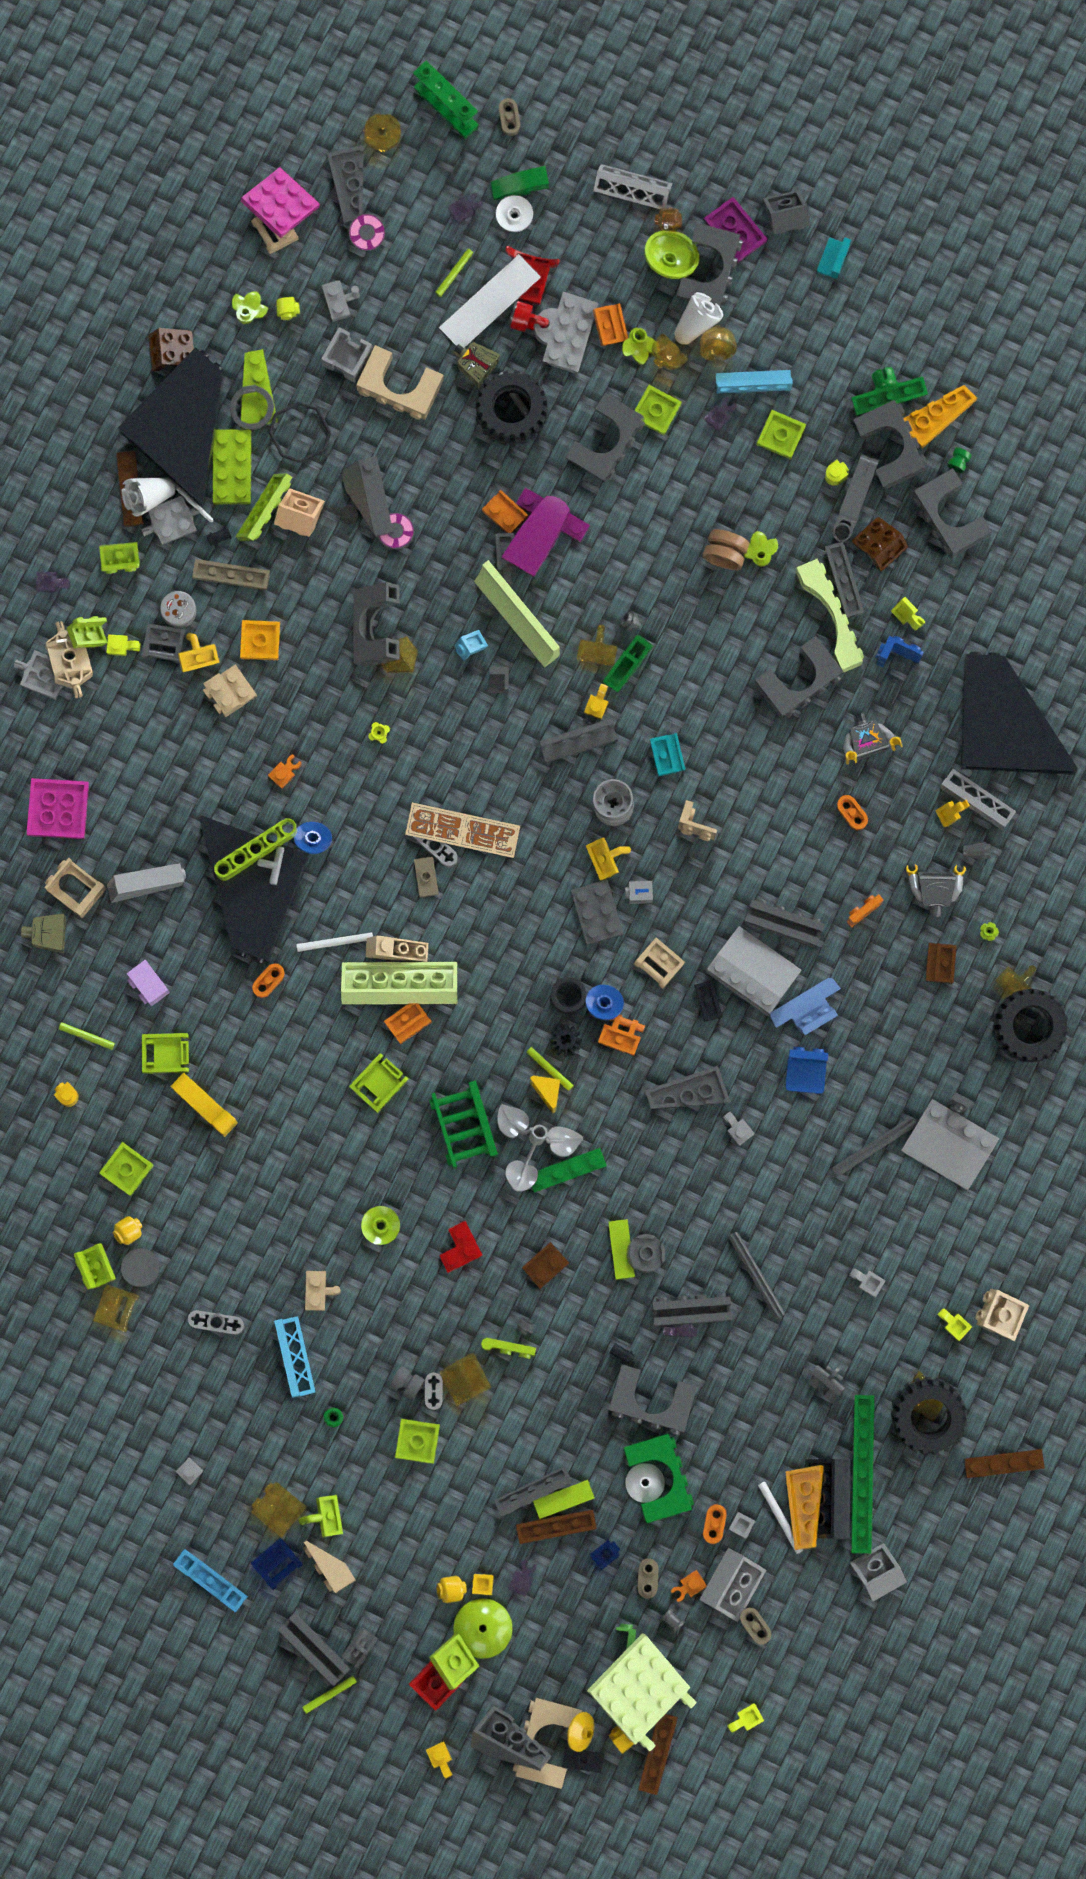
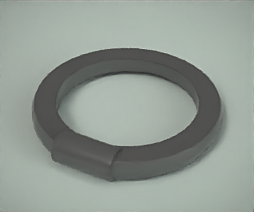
[230,385,274,430]

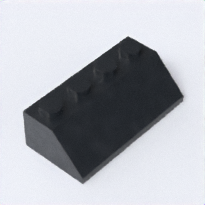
[805,1459,850,1539]

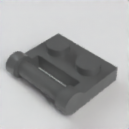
[142,624,185,664]

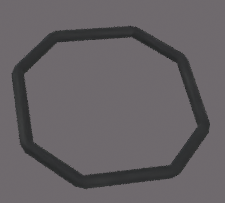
[269,402,331,463]

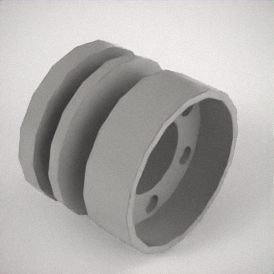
[593,779,634,826]

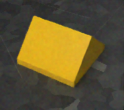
[530,1076,560,1114]

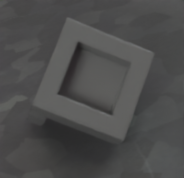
[490,667,509,693]

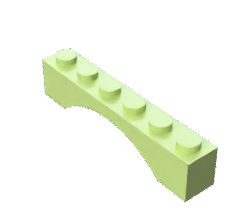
[796,559,864,673]

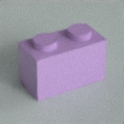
[127,960,170,1006]

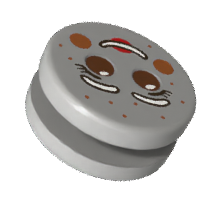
[160,591,196,628]

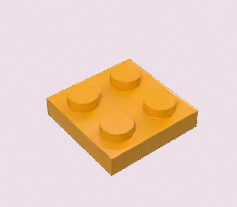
[240,620,280,660]

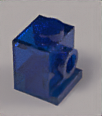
[589,1540,620,1570]

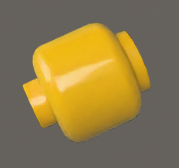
[113,1216,142,1245]
[436,1576,467,1603]

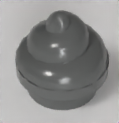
[621,612,641,631]

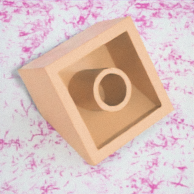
[274,489,325,537]

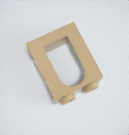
[45,858,106,918]

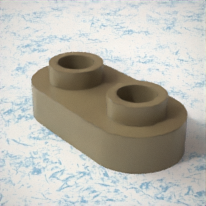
[499,98,520,136]
[638,1559,659,1598]
[740,1608,771,1644]

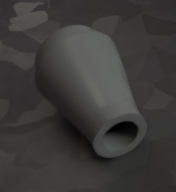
[963,842,991,861]

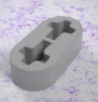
[425,1373,443,1410]

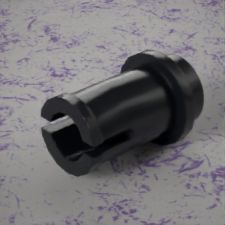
[206,527,232,546]
[609,1343,635,1365]

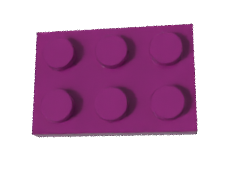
[703,197,767,263]

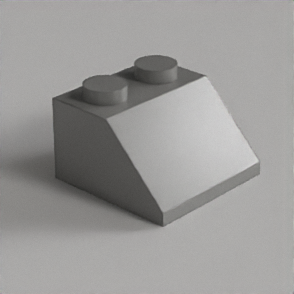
[850,1543,907,1601]

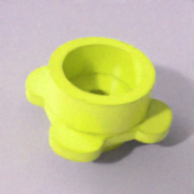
[369,722,390,743]

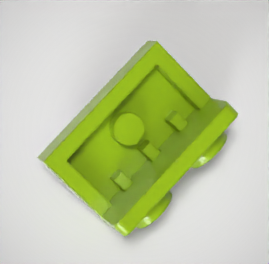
[99,542,140,574]
[67,616,107,648]
[74,1243,116,1290]

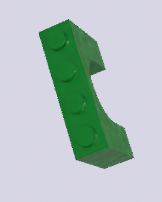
[623,1434,694,1524]

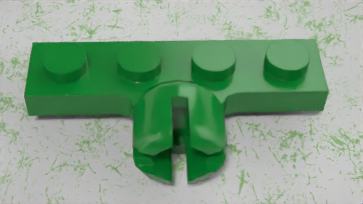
[851,367,928,416]

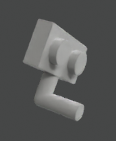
[322,280,360,322]

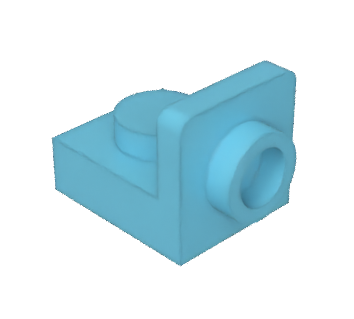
[454,630,488,661]

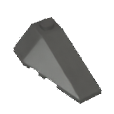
[341,456,394,537]
[471,1706,551,1771]

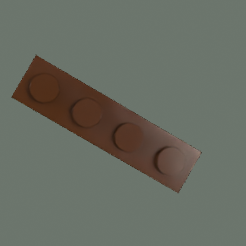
[116,451,143,527]
[964,1449,1045,1479]
[516,1510,597,1544]
[638,1714,678,1795]

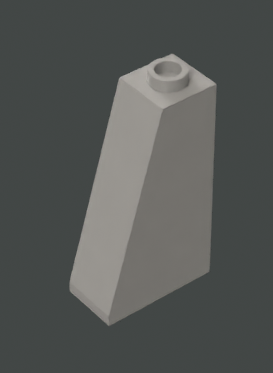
[107,863,186,903]

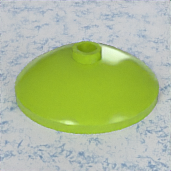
[644,230,699,279]
[453,1599,512,1659]

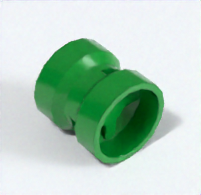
[947,447,972,473]

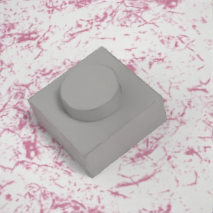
[176,1457,204,1485]
[729,1512,755,1539]

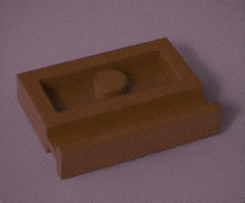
[925,942,957,984]
[522,1242,569,1289]

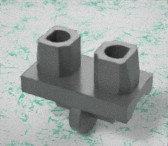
[808,1365,845,1400]
[341,1627,378,1668]

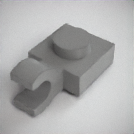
[723,1112,755,1146]
[849,1268,886,1297]

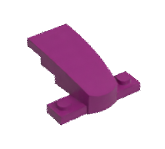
[502,488,590,577]

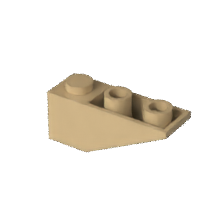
[366,936,428,962]
[303,1541,356,1593]

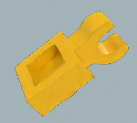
[584,684,609,720]
[936,799,970,827]
[426,1741,452,1779]

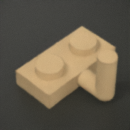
[305,1271,341,1311]

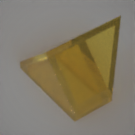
[381,636,418,673]

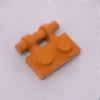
[598,1014,645,1056]

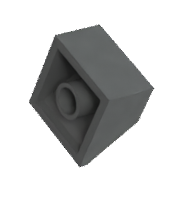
[763,190,810,234]

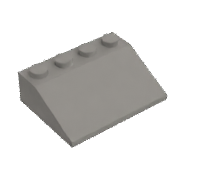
[706,926,802,1017]
[901,1099,999,1191]

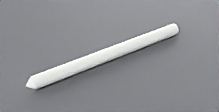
[175,483,213,522]

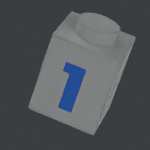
[625,881,653,904]

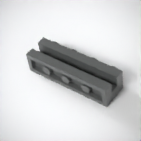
[744,898,825,948]
[652,1293,732,1327]
[278,1613,351,1686]

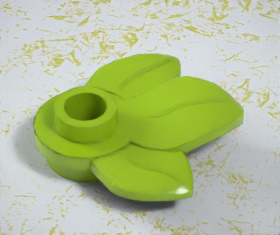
[232,292,268,324]
[622,328,658,365]
[743,531,778,567]

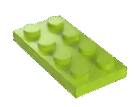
[213,429,251,505]
[235,473,293,541]

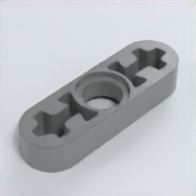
[413,836,458,867]
[188,1310,244,1335]

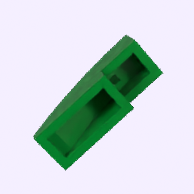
[491,166,549,200]
[602,635,654,693]

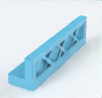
[715,370,793,394]
[274,1316,316,1398]

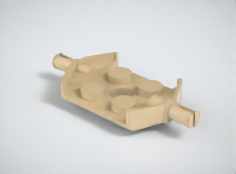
[45,621,93,698]

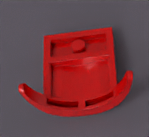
[505,246,560,305]

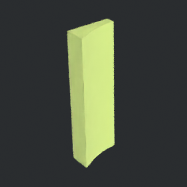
[474,560,560,667]
[341,962,457,1004]

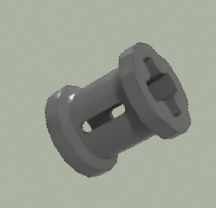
[659,1608,685,1634]

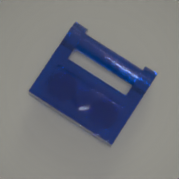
[251,1537,303,1590]

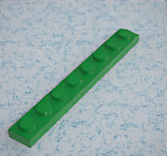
[852,1395,875,1554]

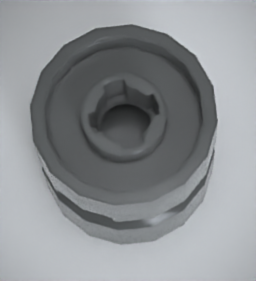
[389,1366,425,1401]

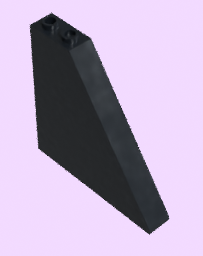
[118,347,224,507]
[961,651,1078,775]
[200,815,309,964]

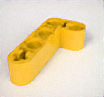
[170,1072,238,1137]

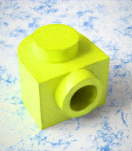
[276,297,300,320]
[825,460,849,486]

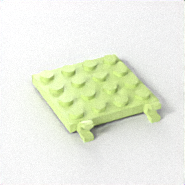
[587,1633,696,1751]

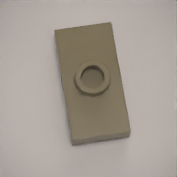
[414,857,439,898]

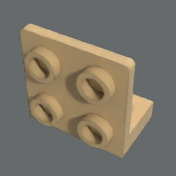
[678,800,717,841]

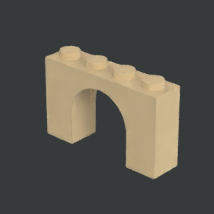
[356,345,444,420]
[513,1698,582,1789]

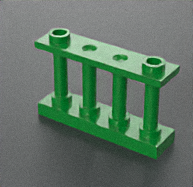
[413,60,479,140]
[429,1080,498,1170]

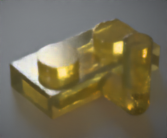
[577,625,617,666]
[995,965,1036,995]

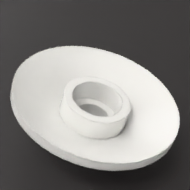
[496,196,533,232]
[625,1463,665,1503]

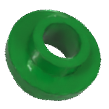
[324,1408,343,1427]

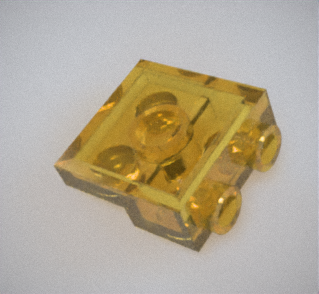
[251,1482,307,1537]

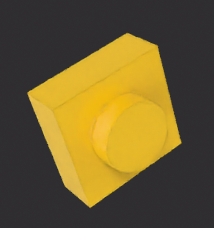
[472,1574,494,1595]

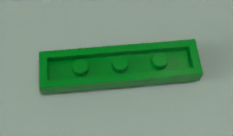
[532,1148,607,1193]

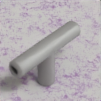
[257,847,284,885]

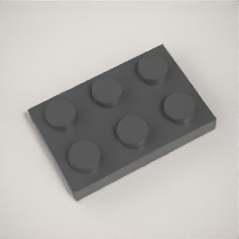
[571,880,624,945]

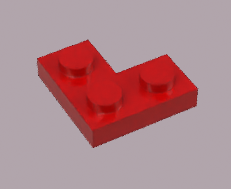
[439,1221,483,1273]

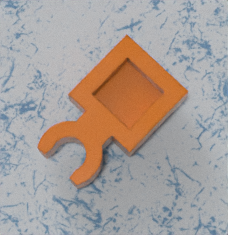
[268,754,302,789]
[670,1570,707,1602]

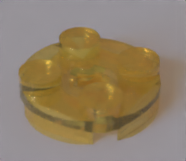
[364,114,401,152]

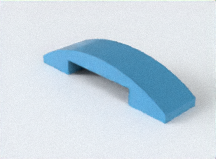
[173,1549,248,1612]

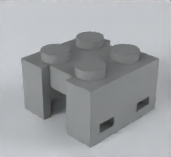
[321,327,373,383]

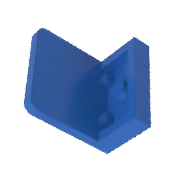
[875,636,924,667]
[786,1047,828,1094]

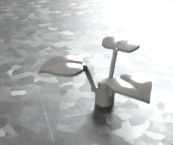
[497,1104,583,1192]

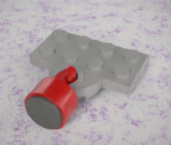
[508,292,599,374]

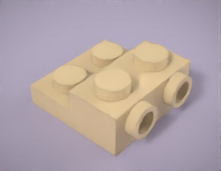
[203,664,257,717]
[976,1289,1029,1341]

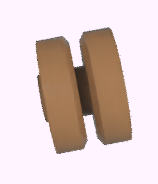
[702,529,750,570]

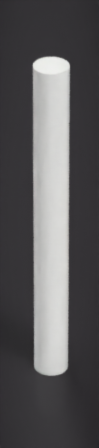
[296,932,373,952]
[758,1481,804,1554]

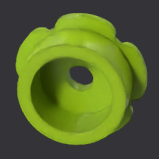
[980,922,999,941]

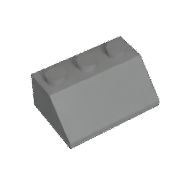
[700,1548,766,1622]

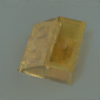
[439,1352,492,1406]

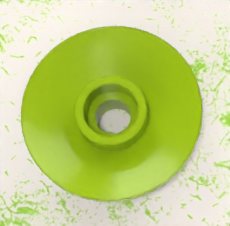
[361,1206,400,1245]

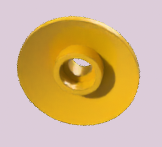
[567,1712,595,1752]

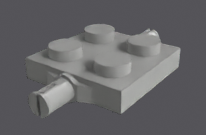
[141,496,202,545]
[14,651,73,700]

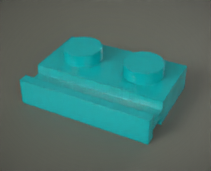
[650,733,685,777]

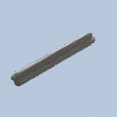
[832,1117,916,1176]
[729,1232,785,1319]

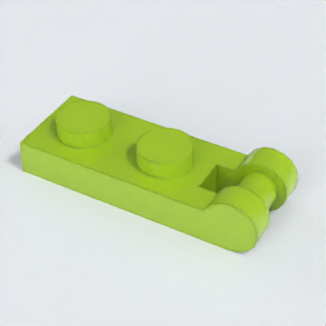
[481,1338,536,1359]

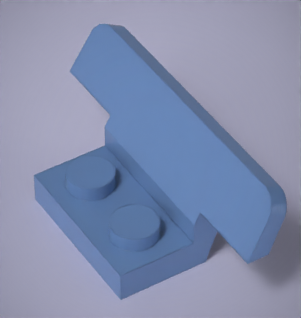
[771,978,841,1035]

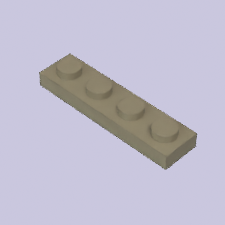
[192,559,270,591]

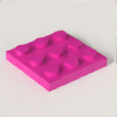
[241,167,320,238]
[27,778,89,839]

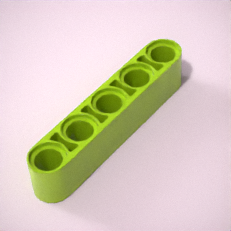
[214,819,297,881]

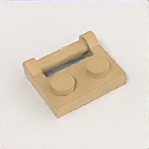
[251,217,298,254]
[634,938,685,989]

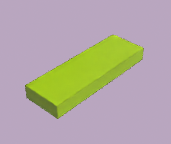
[608,1219,635,1280]
[533,1480,595,1519]

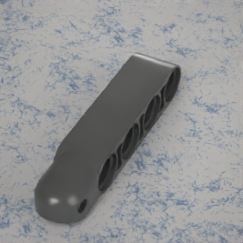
[832,454,879,543]

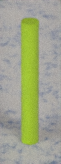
[435,249,473,297]
[59,1022,115,1050]
[526,1047,574,1091]
[302,1676,357,1714]

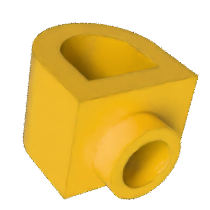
[54,1082,79,1107]
[608,1726,634,1754]

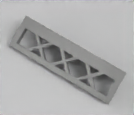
[593,164,672,210]
[940,769,1016,831]

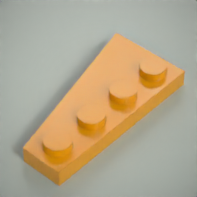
[904,385,977,449]
[785,1465,824,1550]

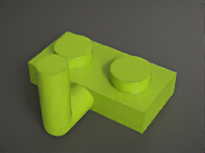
[299,1495,343,1537]

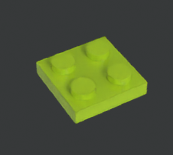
[635,385,682,436]
[757,410,806,459]
[99,1142,154,1196]
[395,1419,440,1464]
[429,1634,479,1690]

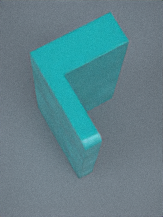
[817,237,851,279]

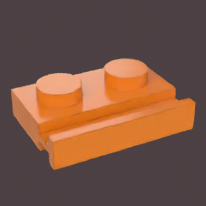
[593,303,628,346]
[482,490,528,533]
[847,894,883,928]
[384,1003,432,1045]

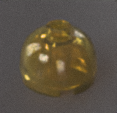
[699,326,737,361]
[652,333,689,370]

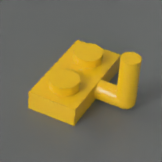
[177,633,220,672]
[586,838,631,881]

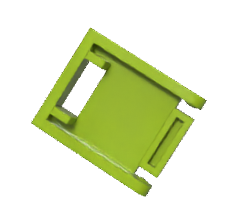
[142,1033,189,1074]
[349,1053,409,1113]

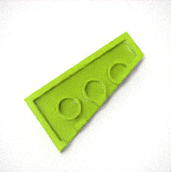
[240,349,278,429]

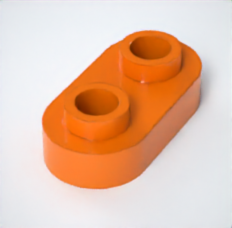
[837,795,868,830]
[252,964,285,998]
[703,1504,727,1544]

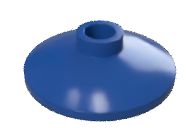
[294,822,332,854]
[585,985,624,1020]

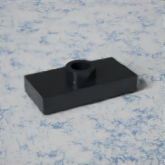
[694,980,723,1022]
[562,1747,604,1773]

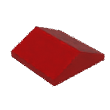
[409,1661,463,1711]

